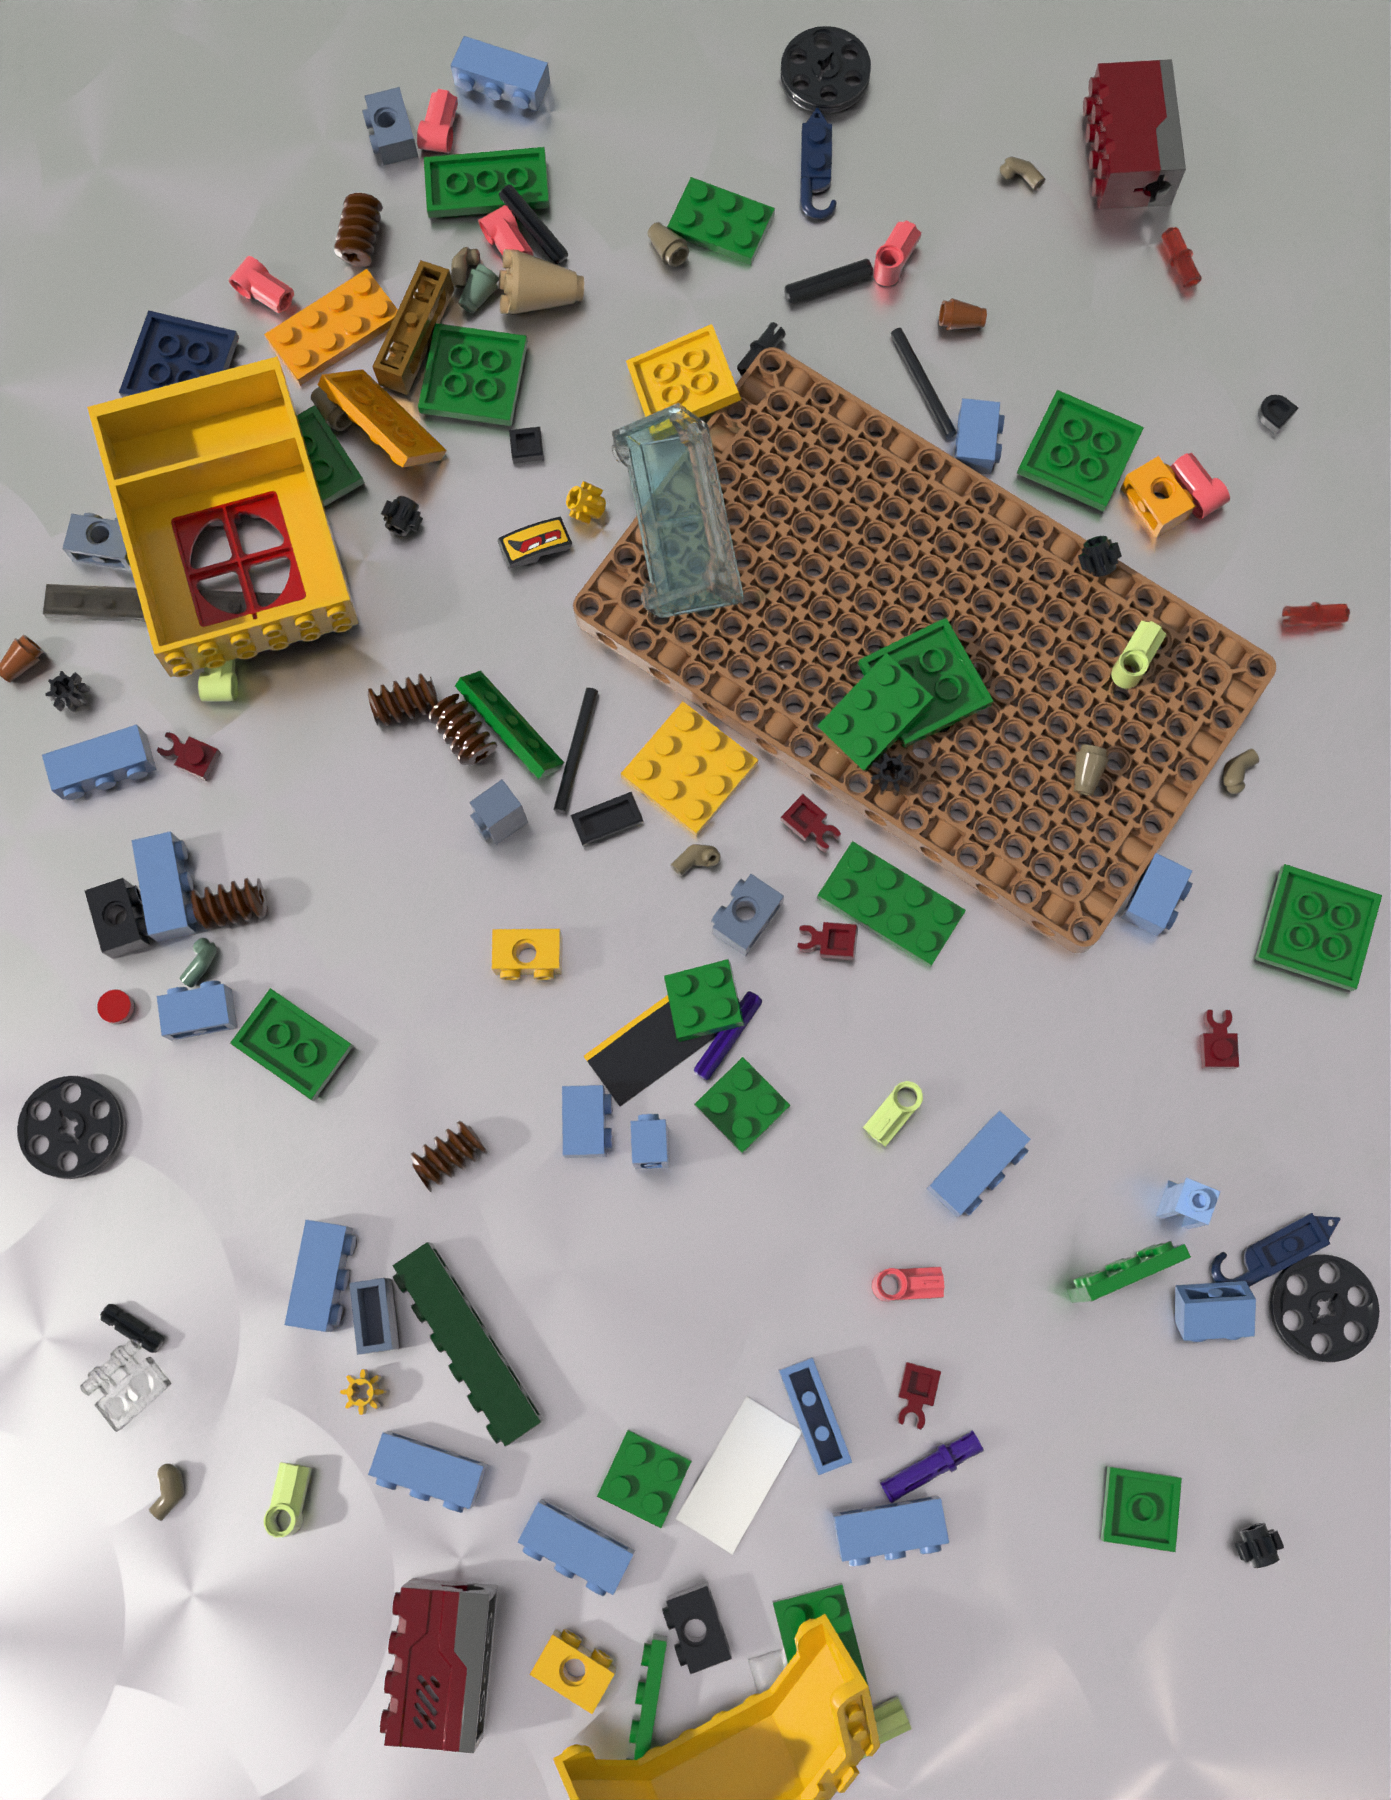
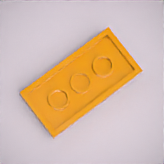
[264,269,398,386]
[317,369,447,468]

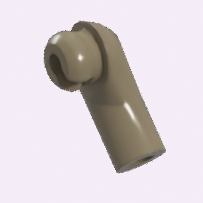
[1000,156,1046,190]
[451,247,480,288]
[1222,749,1259,794]
[670,844,721,876]
[149,1463,184,1521]

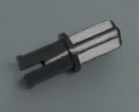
[737,322,786,376]

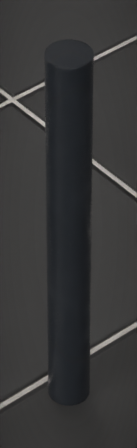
[891,328,957,438]
[553,688,598,814]

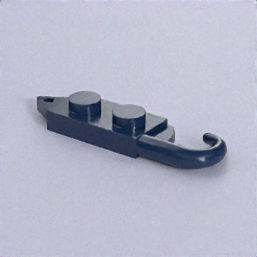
[800,108,837,219]
[1211,1213,1340,1287]

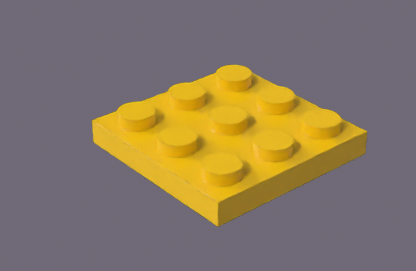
[626,324,742,437]
[621,701,759,837]

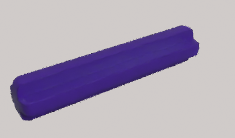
[694,991,762,1080]

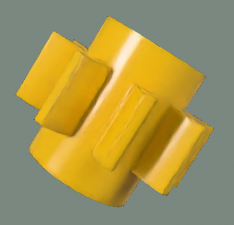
[566,481,606,524]
[340,1369,387,1415]

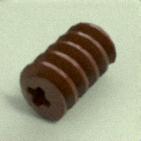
[334,193,383,267]
[368,673,439,726]
[429,693,498,766]
[191,878,267,930]
[411,1121,488,1192]

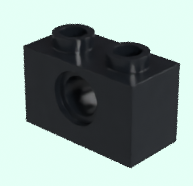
[84,878,150,959]
[662,1581,732,1674]

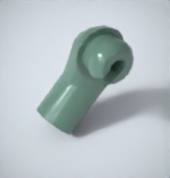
[180,938,217,987]

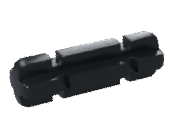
[99,1304,165,1353]

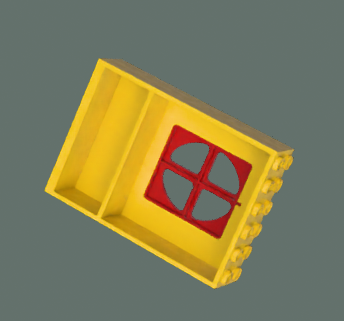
[87,356,359,677]

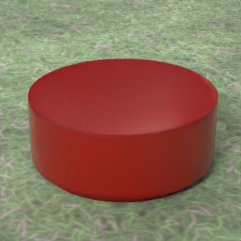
[97,989,134,1024]

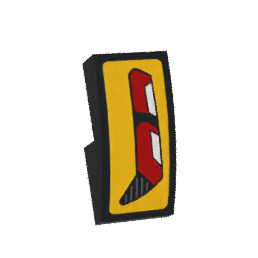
[497,516,572,568]

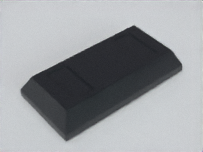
[570,791,644,845]

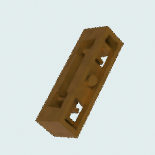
[372,260,454,395]

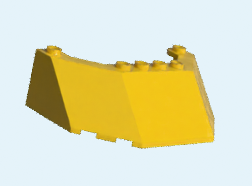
[553,1614,880,1800]

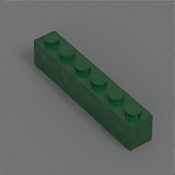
[392,1242,544,1447]

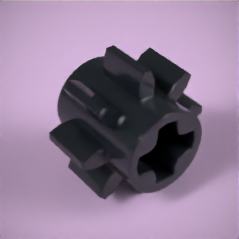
[381,496,423,536]
[1078,536,1122,577]
[45,671,90,713]
[870,753,912,796]
[1234,1523,1284,1568]

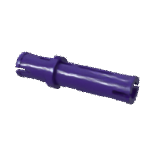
[880,1430,984,1504]

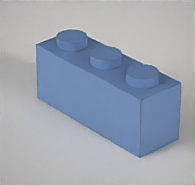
[450,36,550,111]
[42,724,157,800]
[131,831,197,942]
[926,1111,1031,1217]
[284,1220,356,1332]
[778,1357,852,1475]
[368,1431,488,1513]
[832,1495,949,1566]
[518,1499,635,1596]

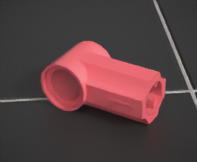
[417,89,458,154]
[478,205,534,256]
[873,220,921,286]
[228,256,294,313]
[1170,453,1230,519]
[872,1267,945,1302]

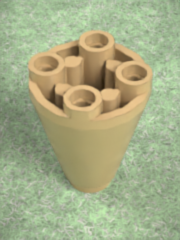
[499,249,584,315]

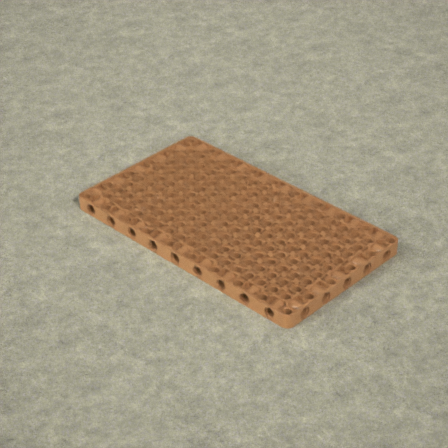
[573,347,1276,953]

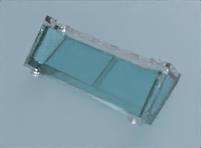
[612,403,745,618]

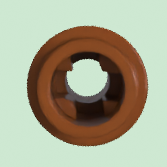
[939,298,987,330]
[0,635,44,683]

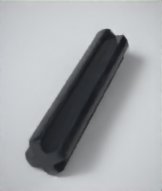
[499,184,568,265]
[784,259,873,303]

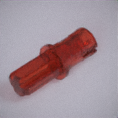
[1161,227,1202,289]
[1282,602,1350,628]

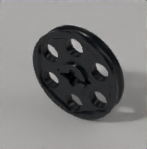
[781,26,871,113]
[17,1076,124,1179]
[1269,1255,1380,1362]

